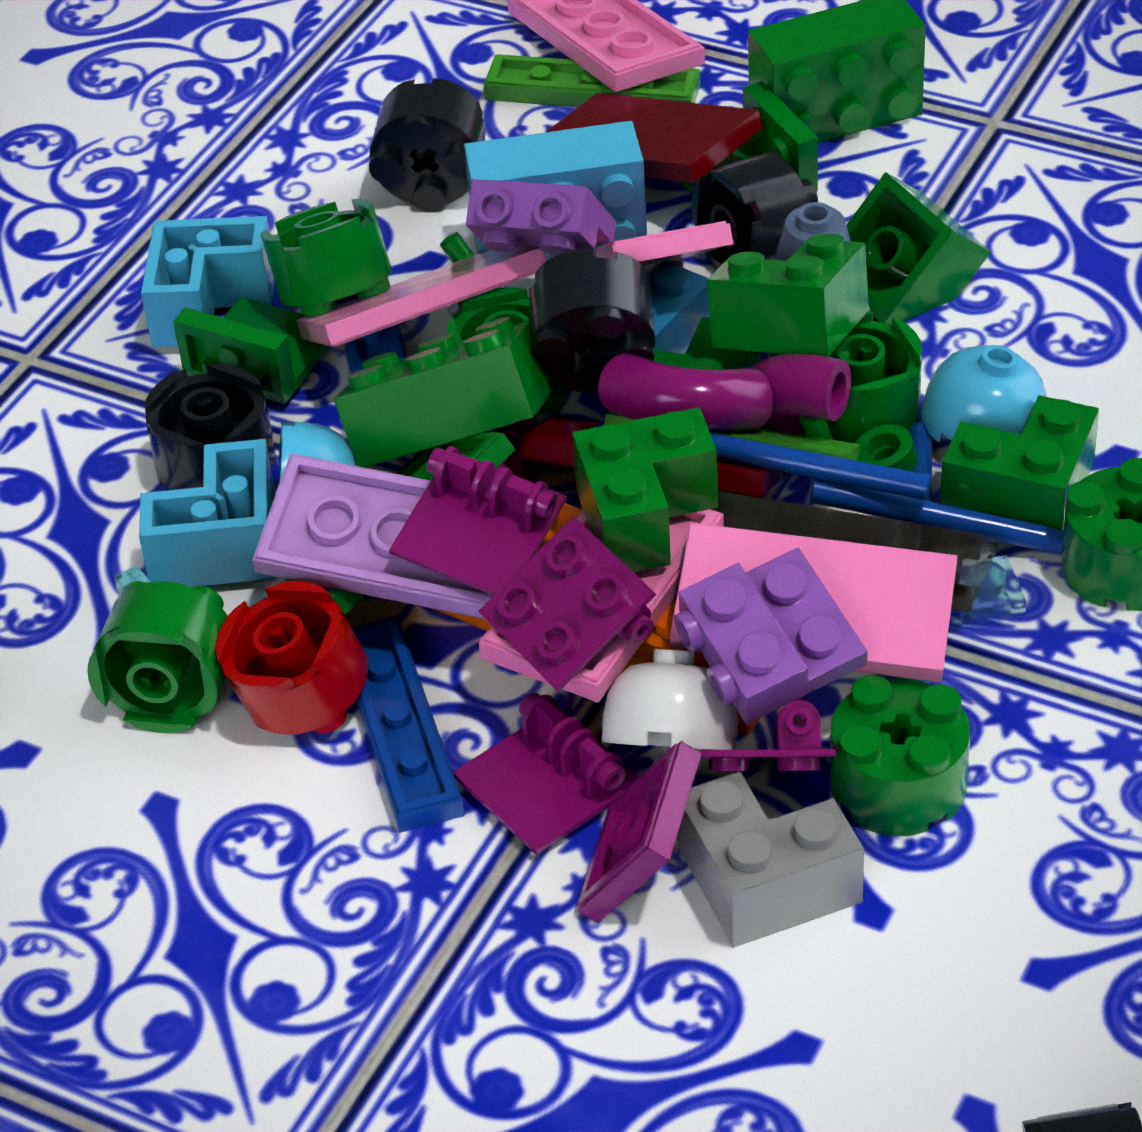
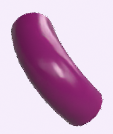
[598,353,773,432]
[752,353,851,434]

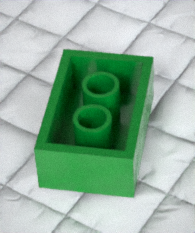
[748,0,926,143]
[334,317,554,467]

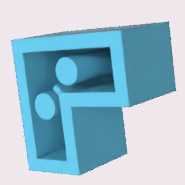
[141,216,274,347]
[139,439,277,587]

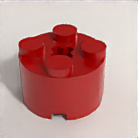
[215,581,369,735]

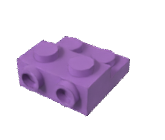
[465,179,616,255]
[673,547,868,724]

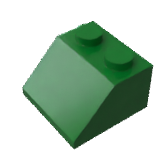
[847,172,991,325]

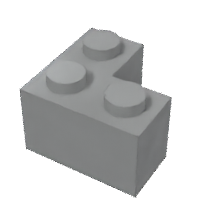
[677,771,864,948]

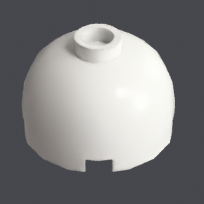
[602,649,738,750]

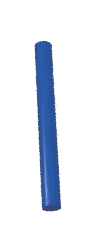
[710,433,932,500]
[810,479,1064,554]

